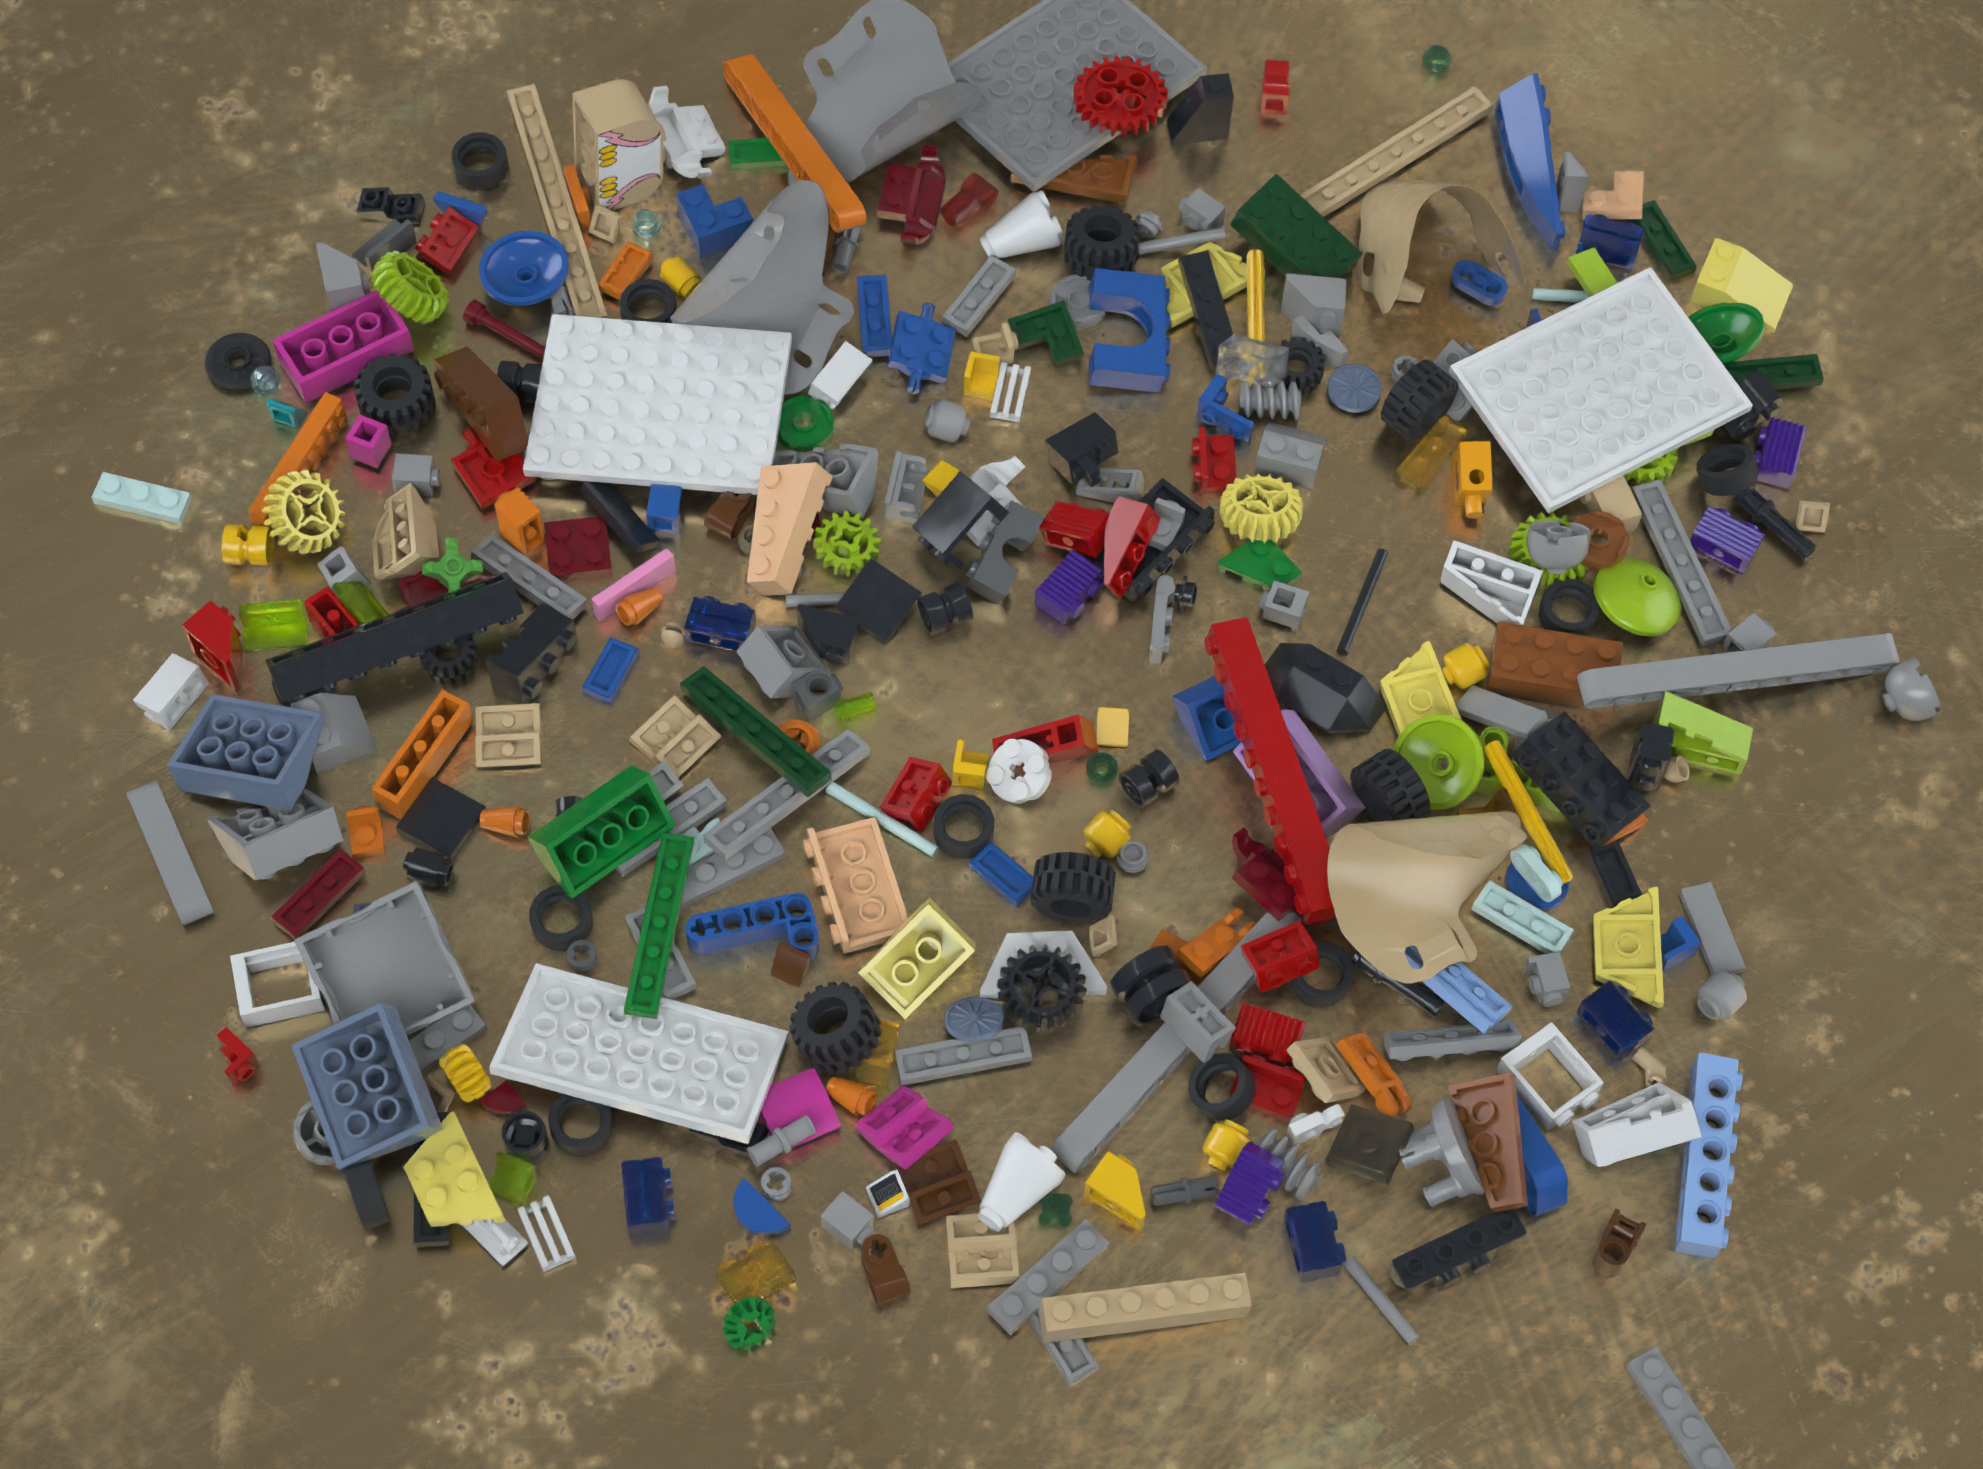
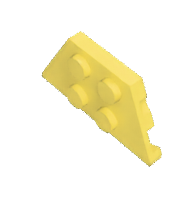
[1160,242,1266,328]
[1379,641,1462,737]
[1593,887,1664,1008]
[403,1111,506,1227]

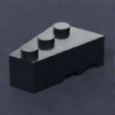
[486,603,577,704]

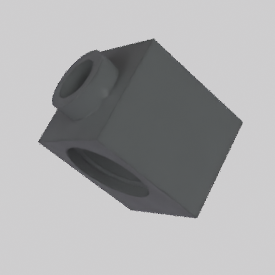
[791,665,843,722]

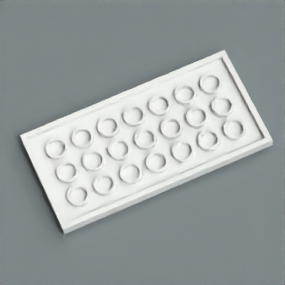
[490,963,789,1144]

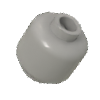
[923,399,970,442]
[1697,971,1747,1020]

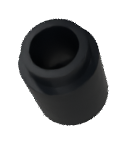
[403,847,454,887]

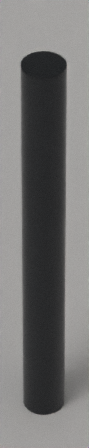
[1337,548,1389,656]

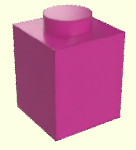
[345,414,392,468]

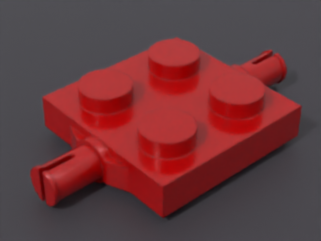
[451,427,536,509]

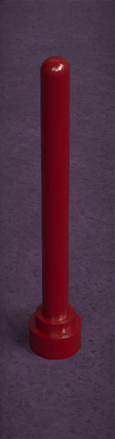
[463,299,546,359]

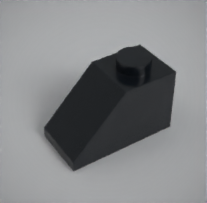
[797,604,860,665]

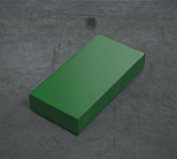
[728,138,787,170]

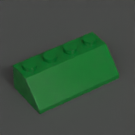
[528,765,676,899]

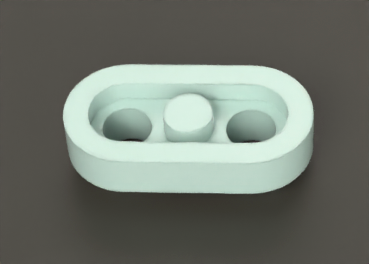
[1510,844,1562,902]

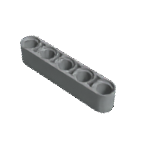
[126,780,214,926]

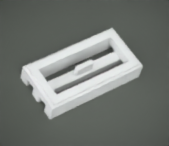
[990,362,1031,423]
[517,1195,575,1272]

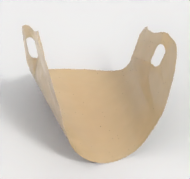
[1357,179,1524,314]
[1327,811,1527,984]

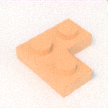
[1582,170,1644,219]

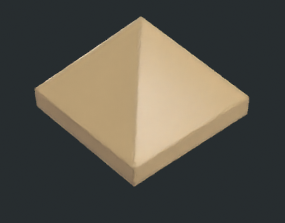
[588,204,623,243]
[1795,500,1830,533]
[1089,915,1119,957]
[425,1073,455,1112]

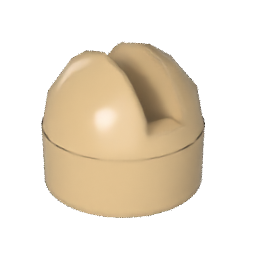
[661,621,686,649]
[1664,756,1690,783]

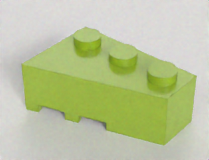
[1652,691,1753,775]

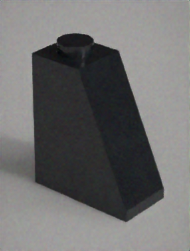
[1167,73,1234,145]

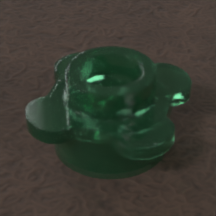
[1039,1193,1073,1227]

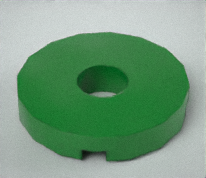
[777,395,835,452]

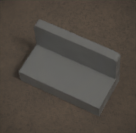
[352,219,417,277]

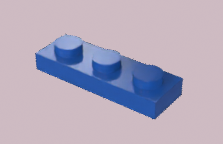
[857,274,892,357]

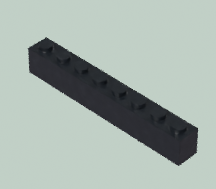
[265,572,524,703]

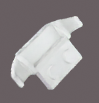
[649,86,726,179]
[966,456,1025,551]

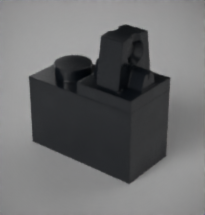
[1045,412,1119,488]

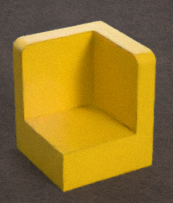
[964,351,1000,401]
[952,739,989,790]

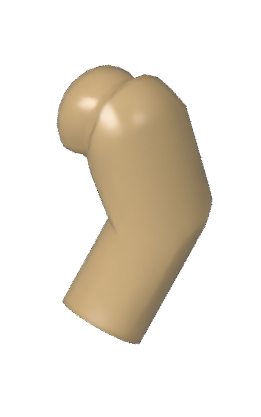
[1632,1047,1667,1088]

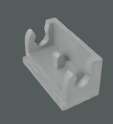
[884,451,929,523]
[1160,981,1236,1063]

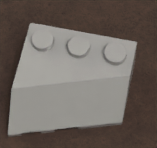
[207,789,344,880]

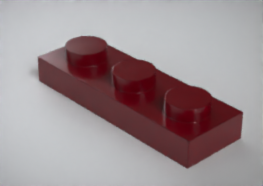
[271,848,366,940]

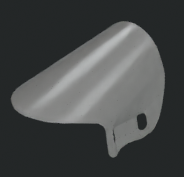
[788,0,982,185]
[670,180,854,395]

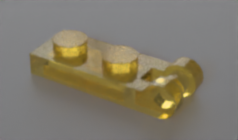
[1394,415,1469,493]

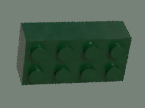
[1230,173,1363,279]

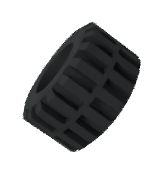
[1064,205,1140,281]
[354,353,435,437]
[1380,359,1458,442]
[1350,748,1431,822]
[1030,852,1116,923]
[789,982,881,1074]

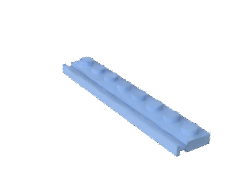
[1405,946,1513,1034]

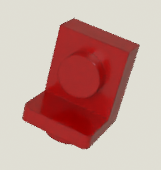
[216,1027,259,1086]

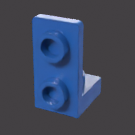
[1196,374,1254,442]

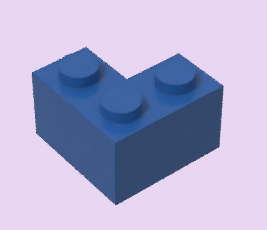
[676,184,754,259]

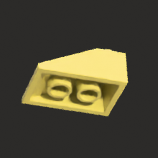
[1690,237,1793,333]
[858,897,976,1019]

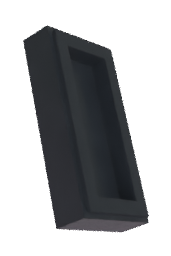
[1586,840,1642,908]

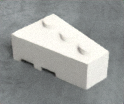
[1440,540,1543,626]
[1572,1082,1702,1167]

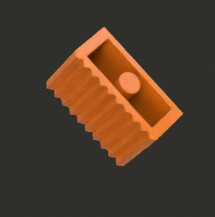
[494,488,546,557]

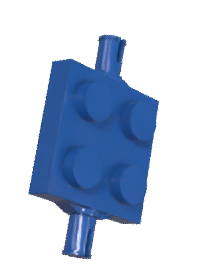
[887,302,956,394]

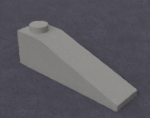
[773,444,878,519]

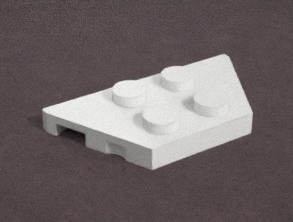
[980,931,1107,999]

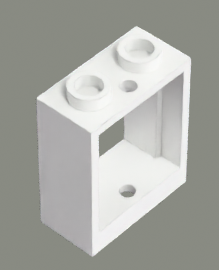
[230,942,325,1028]
[1496,1022,1604,1131]

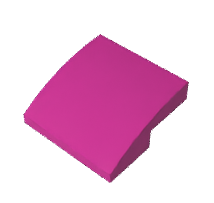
[760,1068,842,1148]
[855,1085,954,1170]

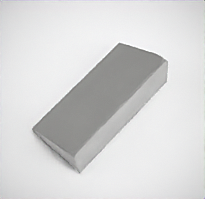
[1556,152,1588,212]

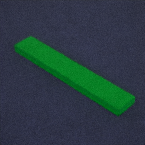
[624,833,694,1019]

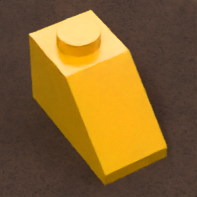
[1084,1151,1146,1231]

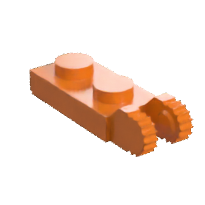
[1177,907,1256,978]
[1335,1032,1413,1118]

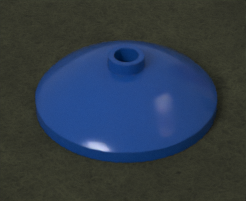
[479,231,569,306]

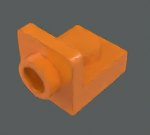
[345,806,386,860]

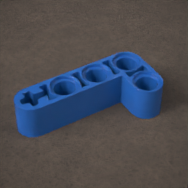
[685,893,819,961]
[1517,1095,1568,1217]

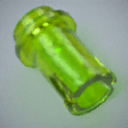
[834,691,876,722]

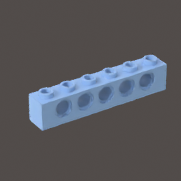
[1674,1052,1743,1259]

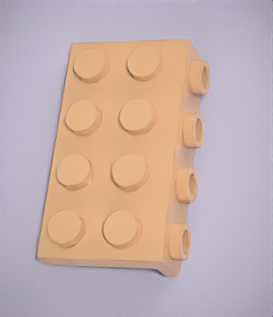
[802,817,908,954]

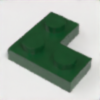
[1008,300,1084,366]

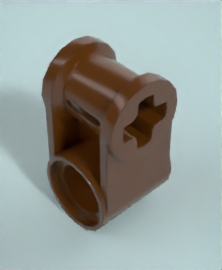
[704,491,755,539]
[1592,1208,1646,1278]
[861,1234,911,1306]

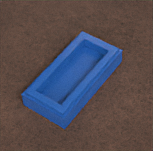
[582,637,639,704]
[969,841,1033,908]

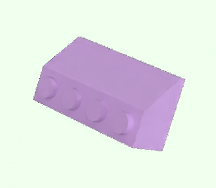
[1233,710,1366,838]

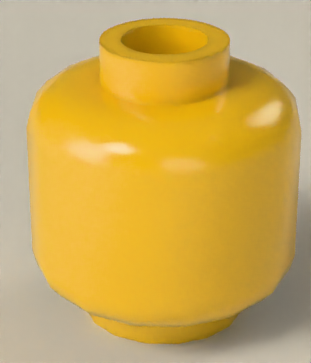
[1441,643,1490,690]
[1083,810,1131,858]
[1202,1119,1252,1172]

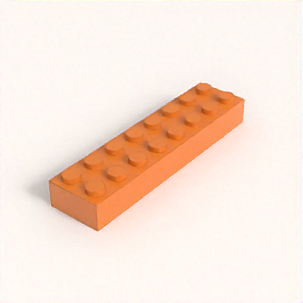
[248,392,348,527]

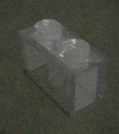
[1216,334,1289,388]

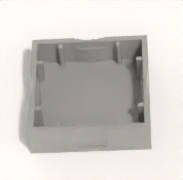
[294,881,477,1036]

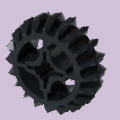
[997,943,1087,1033]

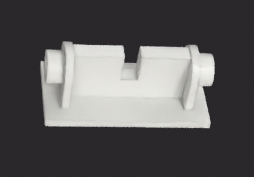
[462,1219,529,1267]

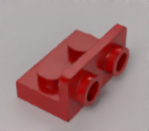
[414,206,479,275]
[1191,427,1237,494]
[879,757,952,832]
[1240,920,1320,992]
[1228,1055,1306,1123]

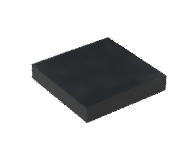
[835,558,922,644]
[396,777,486,861]

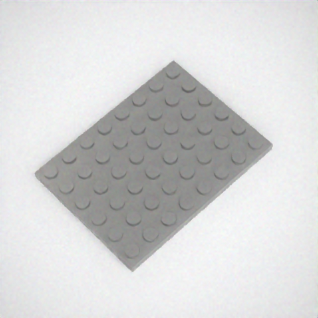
[948,0,1207,192]

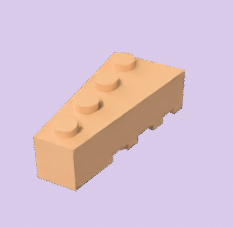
[747,462,833,596]

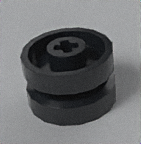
[1109,945,1195,1026]

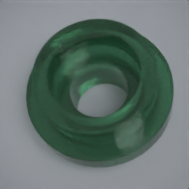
[1422,45,1451,73]
[1086,752,1118,784]

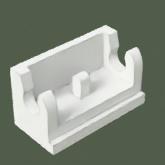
[807,341,872,410]
[133,653,209,731]

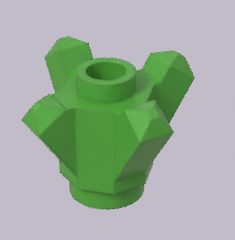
[421,538,483,592]

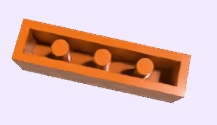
[371,689,473,819]

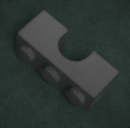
[965,500,1044,604]

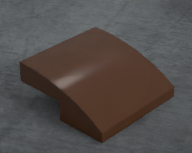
[892,1139,982,1226]

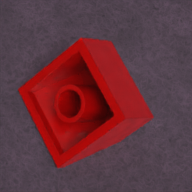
[182,600,243,693]

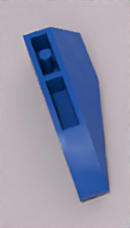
[1495,73,1565,251]

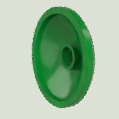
[1688,303,1765,364]

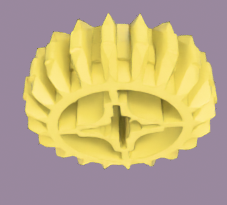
[261,470,346,554]
[1219,473,1303,544]

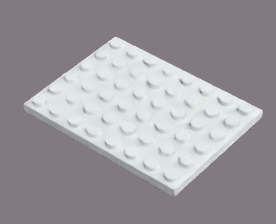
[1448,267,1753,513]
[523,314,792,495]

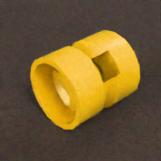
[222,524,274,566]

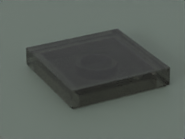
[1325,1104,1414,1185]

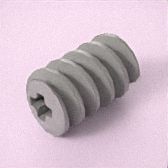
[1238,378,1301,420]
[1256,1127,1324,1201]

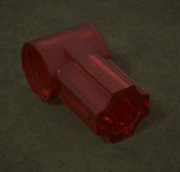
[940,173,999,228]

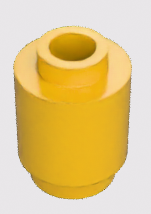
[660,256,702,299]

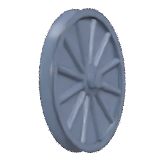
[1327,364,1382,413]
[944,997,1004,1042]

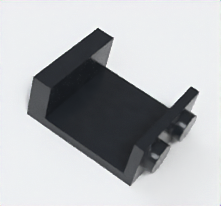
[912,471,1009,569]

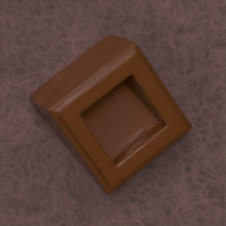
[771,942,810,987]

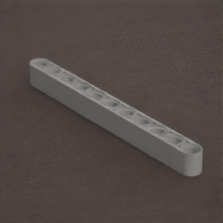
[1577,633,1900,709]
[1050,910,1306,1174]

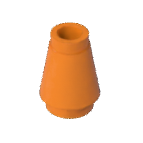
[615,586,664,626]
[480,806,530,838]
[826,1076,878,1116]

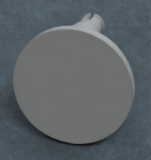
[1399,1097,1485,1207]

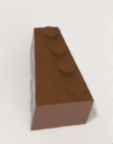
[434,346,528,461]

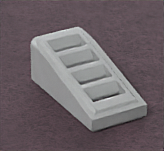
[1076,468,1145,503]

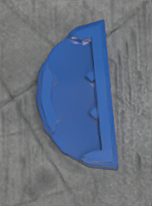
[433,191,488,226]
[733,1178,791,1235]

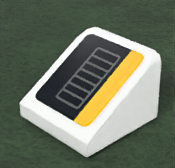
[865,1170,909,1218]

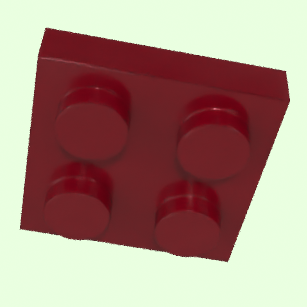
[544,516,612,581]

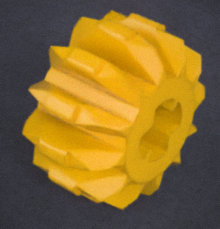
[439,1044,491,1103]

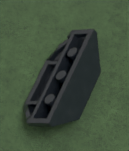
[1264,643,1387,733]

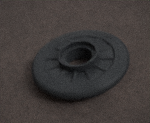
[204,333,271,390]

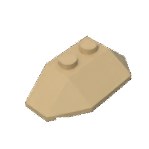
[372,483,439,581]

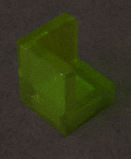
[488,1151,537,1207]

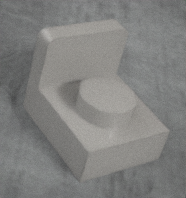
[1148,498,1185,551]

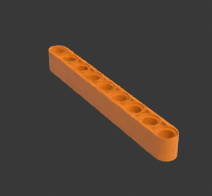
[723,53,866,233]

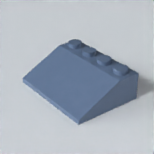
[167,694,324,811]
[291,1002,443,1170]

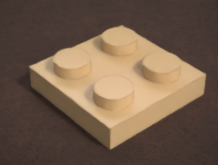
[1286,1036,1366,1103]

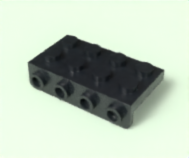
[1083,478,1215,602]
[1512,711,1651,850]

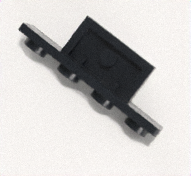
[1392,1209,1527,1291]

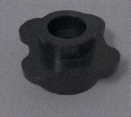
[1174,575,1197,612]

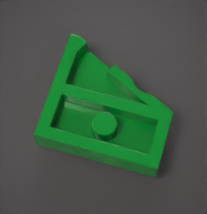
[1216,539,1303,591]

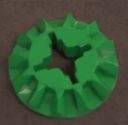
[722,1297,777,1351]

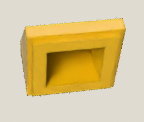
[921,460,968,497]
[1096,707,1129,747]

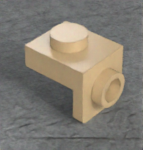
[971,322,1018,365]

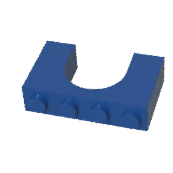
[1089,268,1171,393]

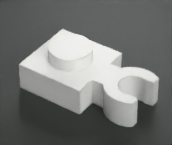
[1286,1104,1345,1147]

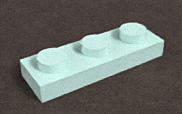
[92,472,192,525]
[1471,880,1574,954]

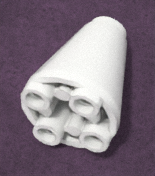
[979,190,1065,259]
[977,1132,1066,1232]

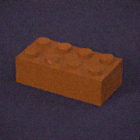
[1486,621,1623,715]

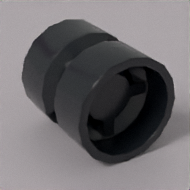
[497,360,543,403]
[917,582,973,635]
[1119,749,1180,808]
[502,1111,550,1169]

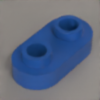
[1451,260,1508,305]

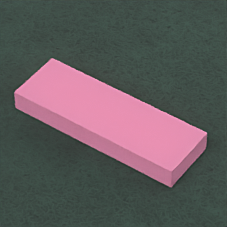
[592,549,676,622]

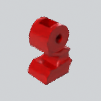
[1260,59,1289,115]

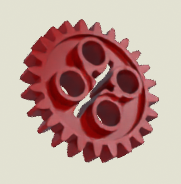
[1073,55,1168,137]

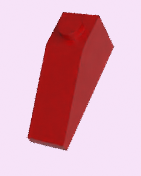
[992,714,1098,768]

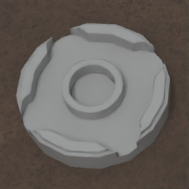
[1049,275,1107,329]

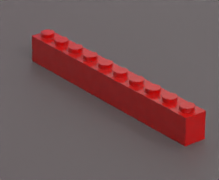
[1204,617,1336,924]

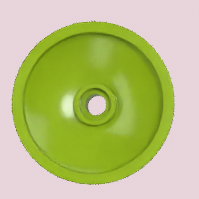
[1593,557,1681,636]
[1393,714,1485,810]

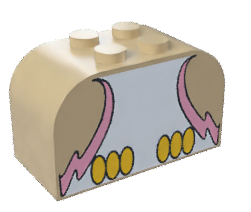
[572,79,666,211]

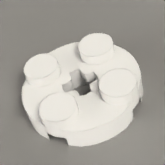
[986,739,1052,804]

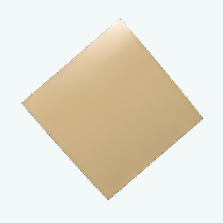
[629,695,721,778]
[475,703,541,768]
[946,1214,1020,1288]

